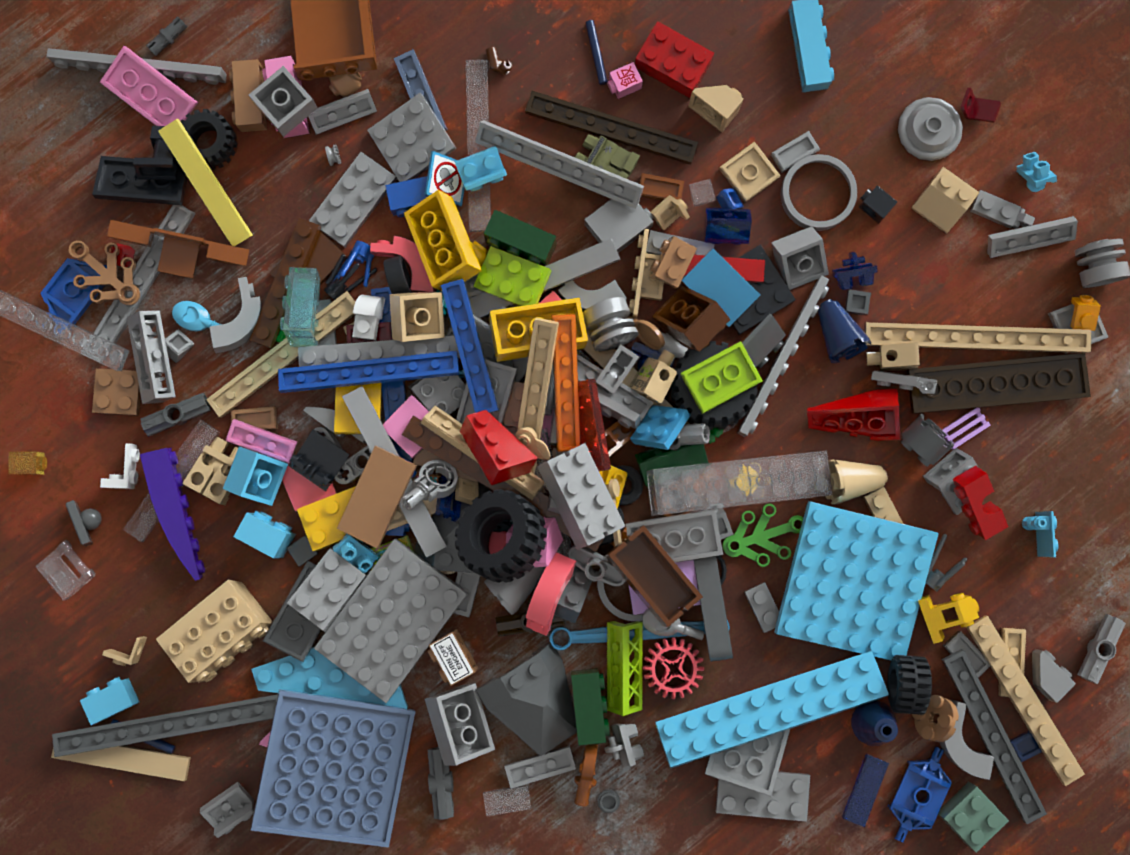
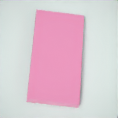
[100,46,198,126]

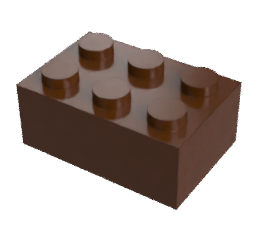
[652,285,731,352]

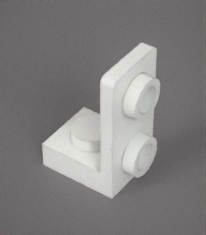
[100,443,140,489]

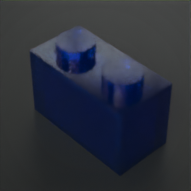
[704,208,752,245]

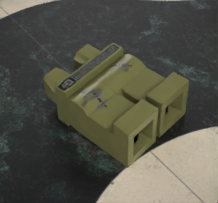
[575,134,640,179]

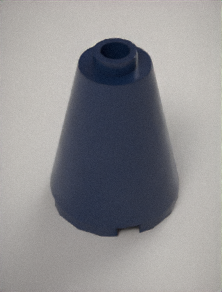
[818,299,872,363]
[851,700,898,746]

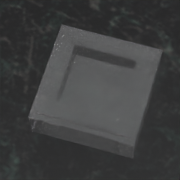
[689,179,716,207]

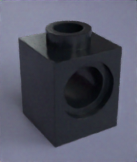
[859,185,897,224]

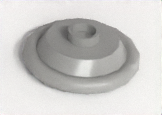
[898,97,963,161]

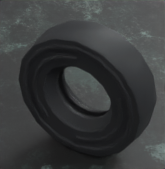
[616,465,643,505]

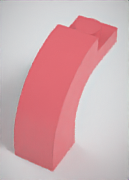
[370,236,436,293]
[526,552,576,636]

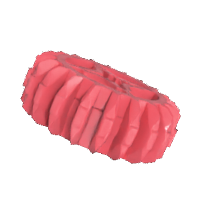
[643,637,704,699]

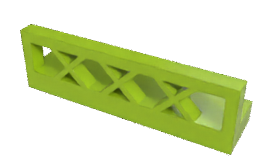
[607,621,643,716]

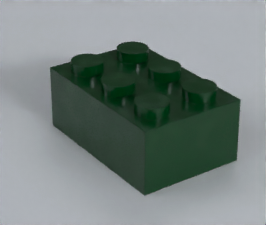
[484,209,557,267]
[571,668,610,746]

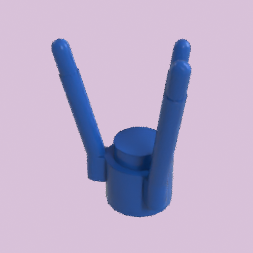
[334,241,374,287]

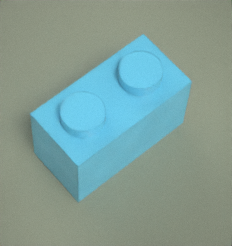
[80,677,140,725]

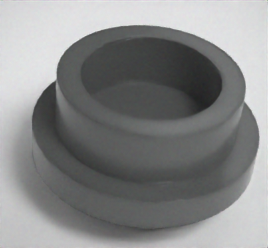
[597,789,620,813]

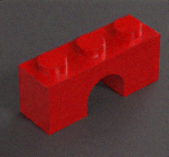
[953,465,1009,540]

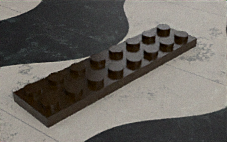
[907,353,1091,414]

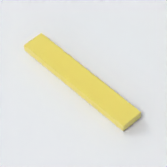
[158,119,253,246]

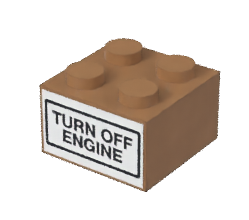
[428,629,478,686]

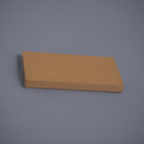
[337,446,417,548]

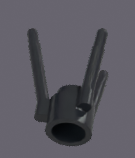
[324,254,377,300]

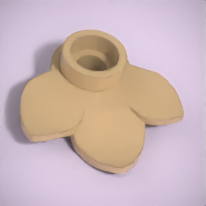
[515,427,550,467]

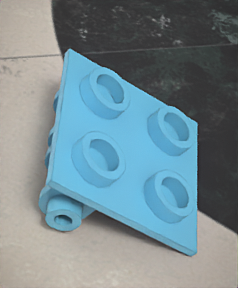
[1022,511,1058,557]

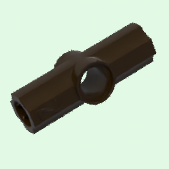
[495,612,565,637]

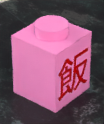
[607,62,643,99]

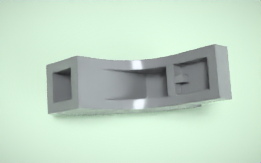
[209,277,262,353]
[558,280,627,312]
[940,699,994,780]

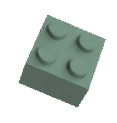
[938,781,1009,853]

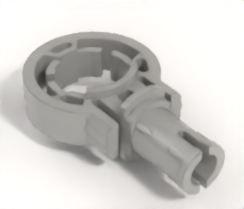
[401,460,458,510]

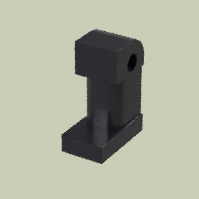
[133,126,178,180]

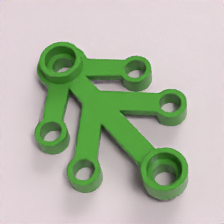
[723,504,803,567]

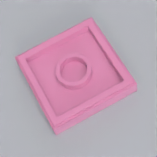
[383,395,429,458]

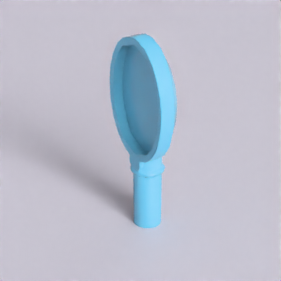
[172,301,222,331]

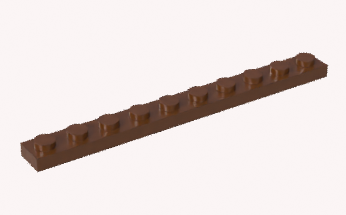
[402,416,605,552]

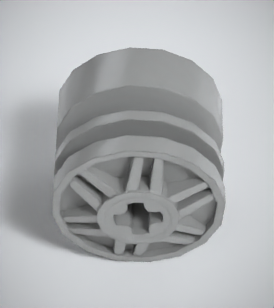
[1074,239,1130,288]
[583,297,639,352]

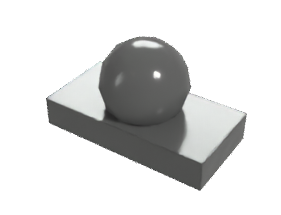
[65,500,102,546]

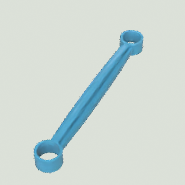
[550,620,730,650]

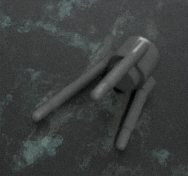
[926,534,967,592]

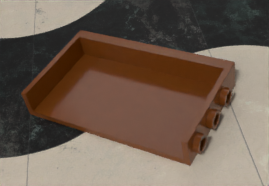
[291,0,377,81]

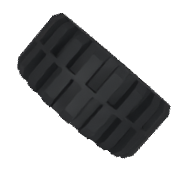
[671,341,758,430]
[455,489,547,583]

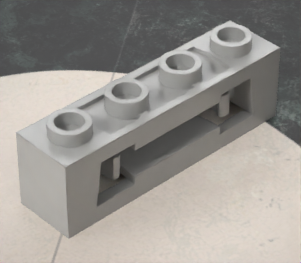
[127,311,176,404]

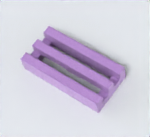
[942,407,991,450]

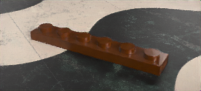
[250,218,321,349]

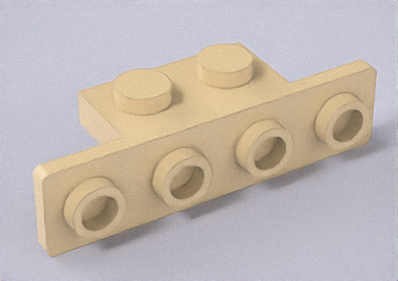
[629,229,664,318]

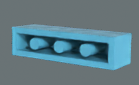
[788,0,834,93]

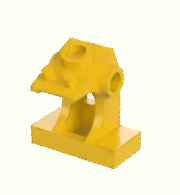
[918,593,979,644]

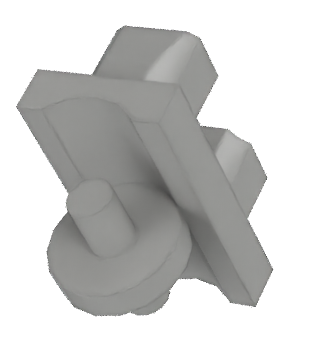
[604,723,644,767]

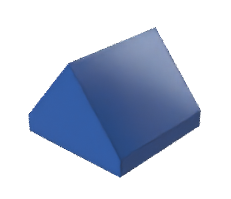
[716,188,743,216]

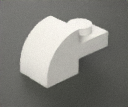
[352,295,385,340]

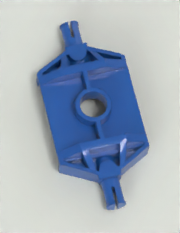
[887,746,952,843]

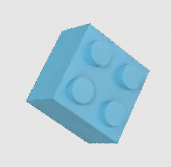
[223,446,288,506]
[233,511,296,558]

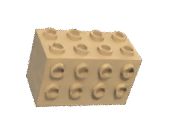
[156,580,273,683]

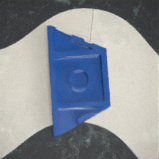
[40,258,107,337]

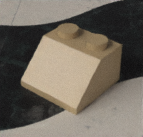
[688,85,744,132]
[911,167,980,234]
[389,292,445,342]

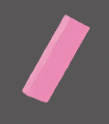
[226,419,297,463]

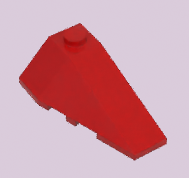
[807,389,900,441]

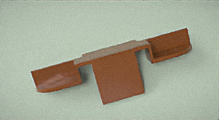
[107,220,249,279]

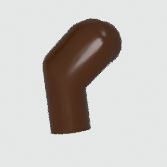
[486,47,512,75]

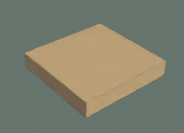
[719,142,781,203]

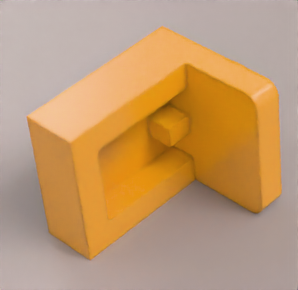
[1070,295,1101,331]

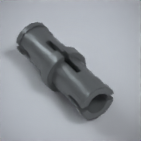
[146,16,187,56]

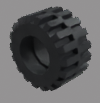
[180,109,237,170]
[887,655,932,715]

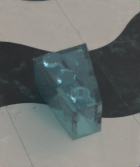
[280,267,320,347]

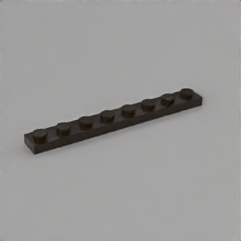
[525,91,698,165]

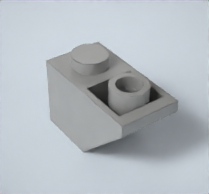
[1032,649,1076,703]

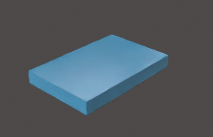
[682,248,760,327]

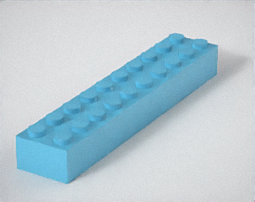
[655,651,889,769]

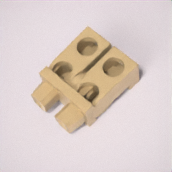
[182,437,238,505]

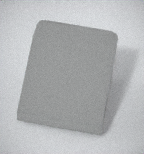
[165,329,194,363]

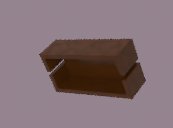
[605,525,703,627]

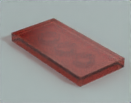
[578,378,611,471]

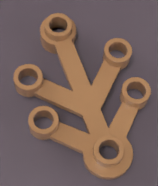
[69,241,140,306]

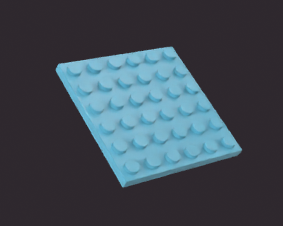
[774,501,939,660]

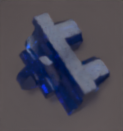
[832,252,878,290]

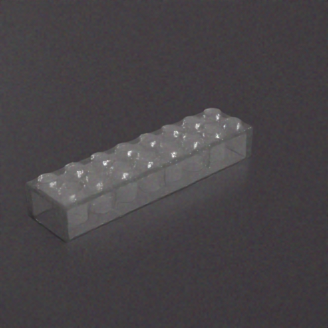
[646,450,833,516]

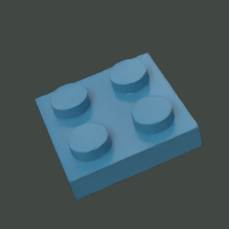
[630,405,690,450]

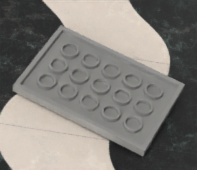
[314,538,468,703]

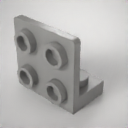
[408,375,466,415]
[923,448,978,515]

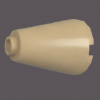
[822,459,888,504]

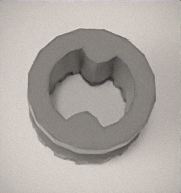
[325,144,341,166]

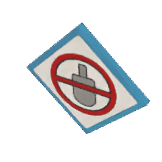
[425,151,464,206]

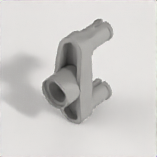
[568,545,625,586]

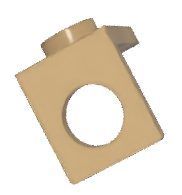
[102,636,147,666]

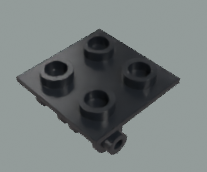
[289,430,350,491]

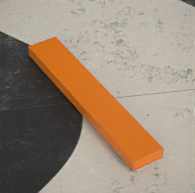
[551,314,580,452]

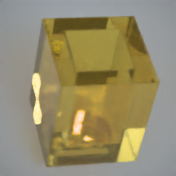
[9,451,47,475]

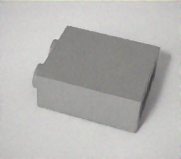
[584,199,654,253]

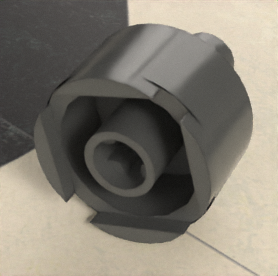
[901,414,954,467]

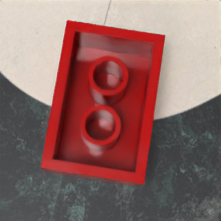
[635,21,714,98]

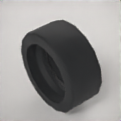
[383,255,413,294]

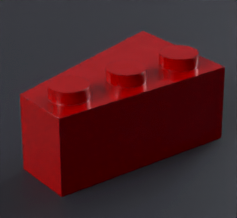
[460,410,538,486]

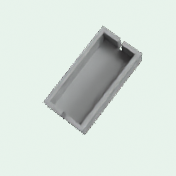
[537,443,625,549]

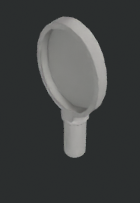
[642,609,704,640]

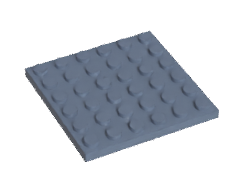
[251,689,415,847]

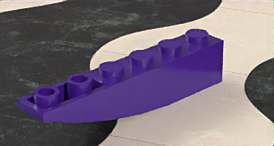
[140,448,205,581]

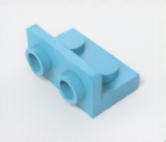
[454,146,507,191]

